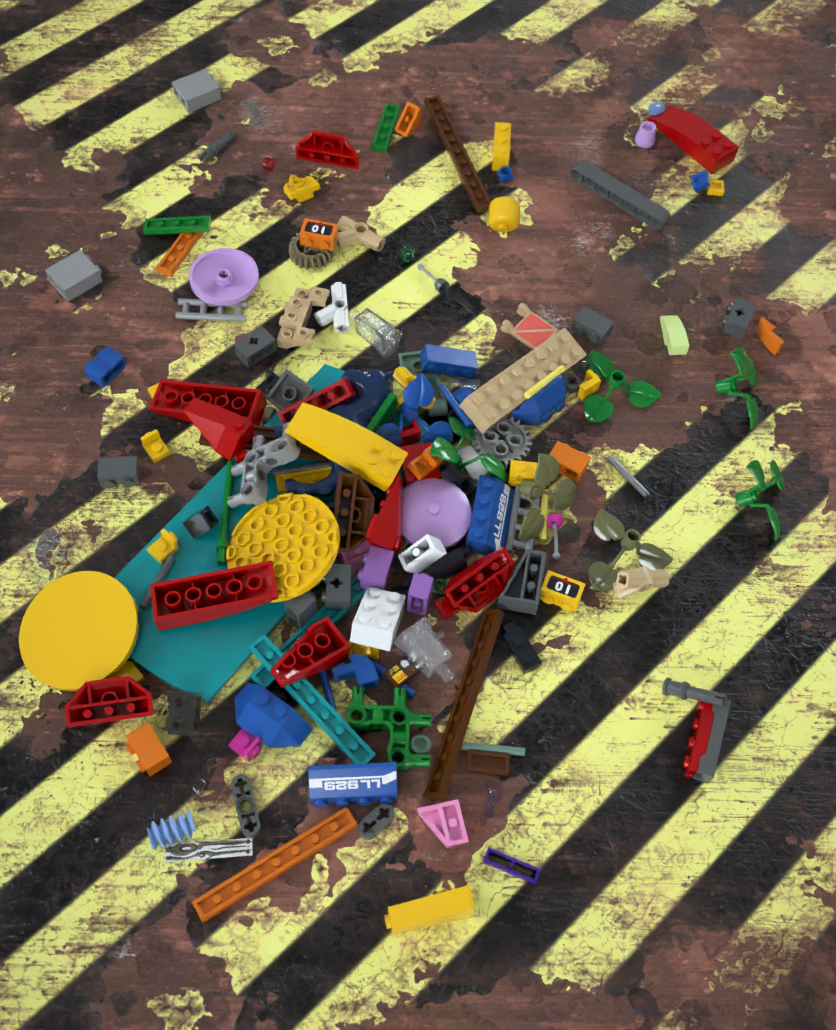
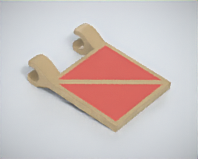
[501,303,558,350]

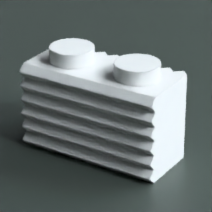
[398,534,447,574]

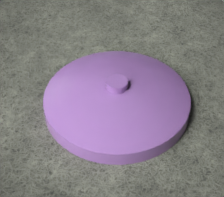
[189,248,259,305]
[402,478,472,550]

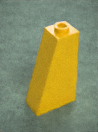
[384,885,475,935]

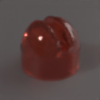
[262,157,275,171]

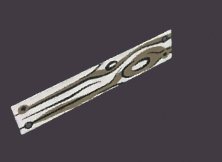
[165,838,253,862]

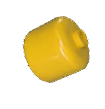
[488,197,520,232]

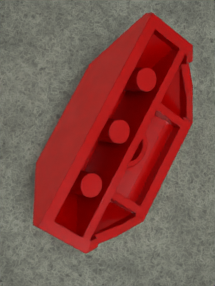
[296,130,359,169]
[443,547,515,613]
[64,676,154,728]

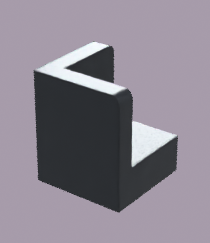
[256,369,280,398]
[183,506,219,538]

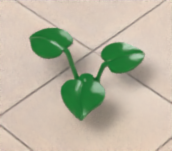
[716,348,759,430]
[583,349,661,423]
[430,417,507,482]
[735,460,785,541]

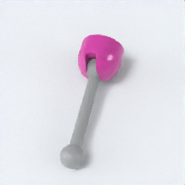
[547,514,563,560]

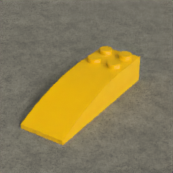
[284,402,408,492]

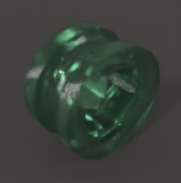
[399,245,416,262]
[432,578,448,598]

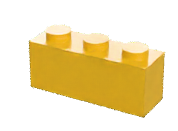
[492,122,511,171]

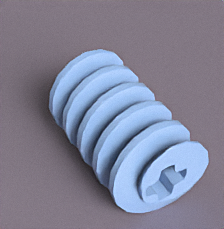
[147,810,197,850]

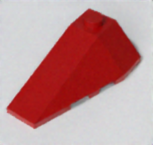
[183,398,254,461]
[365,474,403,556]
[270,616,351,688]

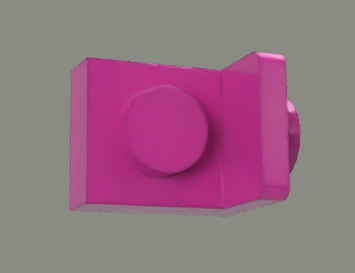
[228,729,262,762]

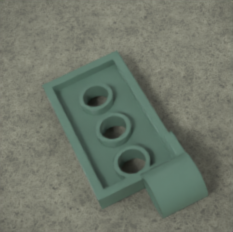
[398,351,448,417]

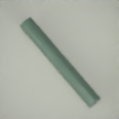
[461,742,525,756]

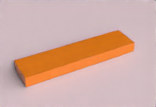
[156,232,204,277]

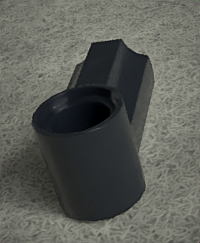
[438,461,474,493]

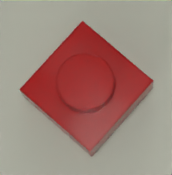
[433,595,461,620]

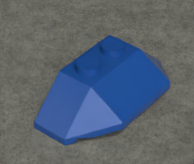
[511,373,566,426]
[234,682,313,748]

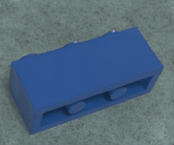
[420,344,478,379]

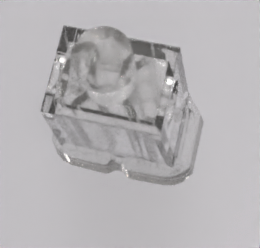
[349,308,403,358]
[393,617,456,683]

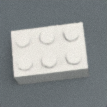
[350,586,406,651]

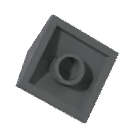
[265,369,315,411]

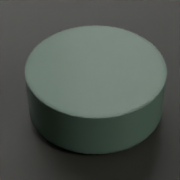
[410,734,431,754]

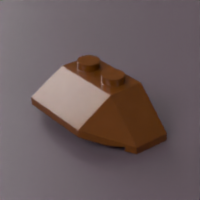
[332,472,375,553]

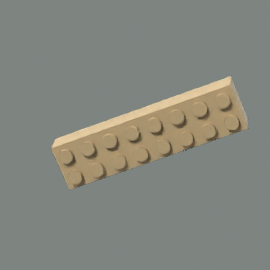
[459,327,587,434]

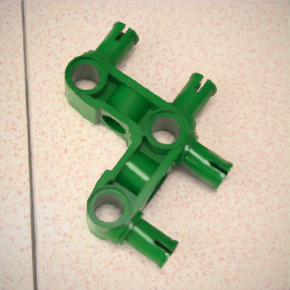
[347,686,431,773]

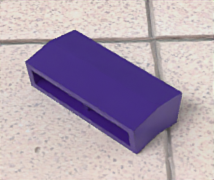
[483,847,541,884]

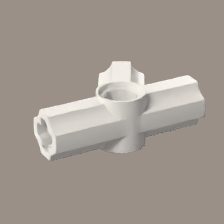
[314,282,350,334]

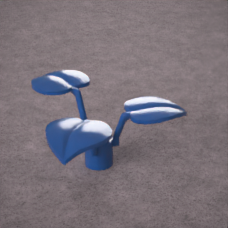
[375,373,453,447]

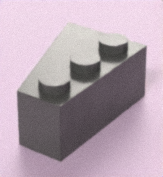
[496,549,547,615]

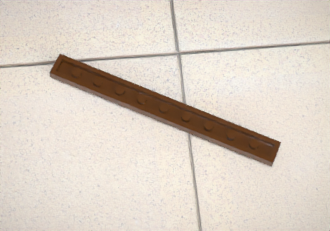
[424,95,491,213]
[424,609,504,800]

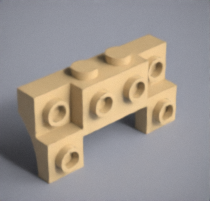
[276,286,330,349]

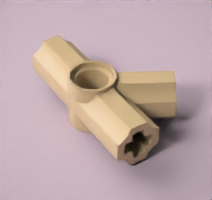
[337,216,385,252]
[613,566,670,600]

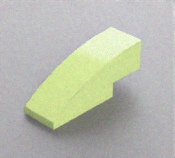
[660,316,689,355]

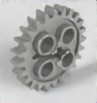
[472,416,532,469]

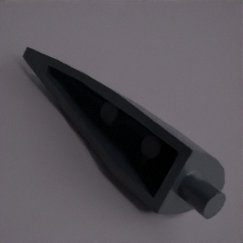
[392,546,471,590]

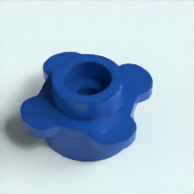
[497,167,514,182]

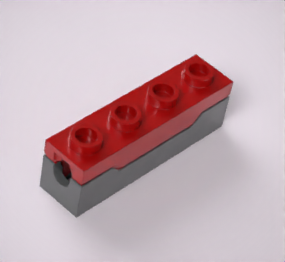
[683,699,731,784]

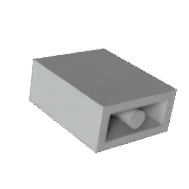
[172,69,222,113]
[45,250,103,302]

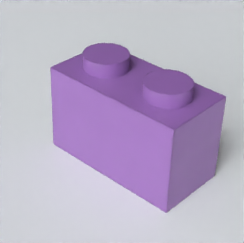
[357,545,394,590]
[407,573,434,616]

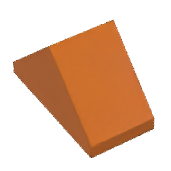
[394,101,422,138]

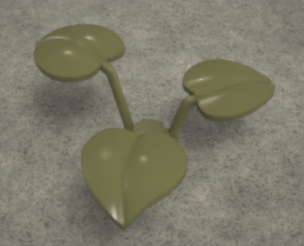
[518,453,576,541]
[588,508,673,591]

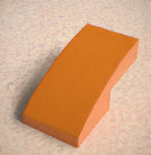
[756,317,785,355]
[407,445,445,480]

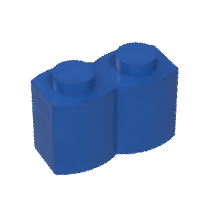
[84,346,127,387]

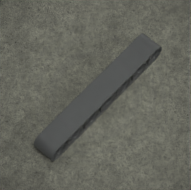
[570,160,671,230]

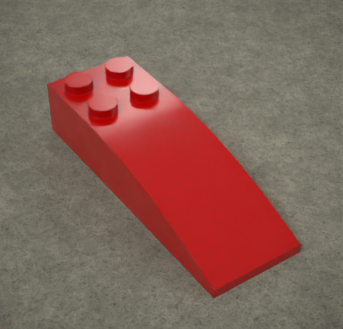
[647,105,739,174]
[149,379,267,426]
[150,560,278,631]

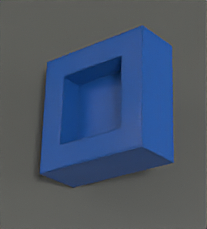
[691,170,711,192]

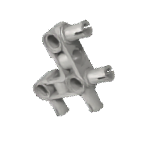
[228,422,300,508]

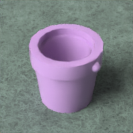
[635,121,656,148]

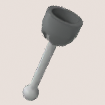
[417,264,449,293]

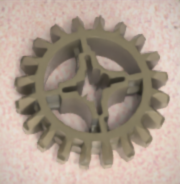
[288,233,334,271]

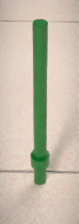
[216,461,235,565]

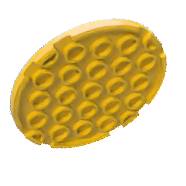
[226,493,340,602]
[19,571,139,691]

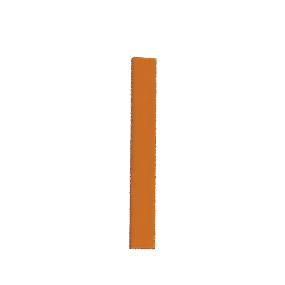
[192,806,358,923]

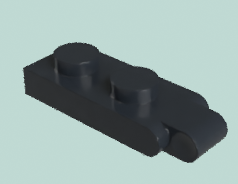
[501,621,542,674]

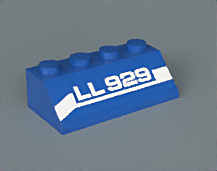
[466,475,514,555]
[308,762,397,808]

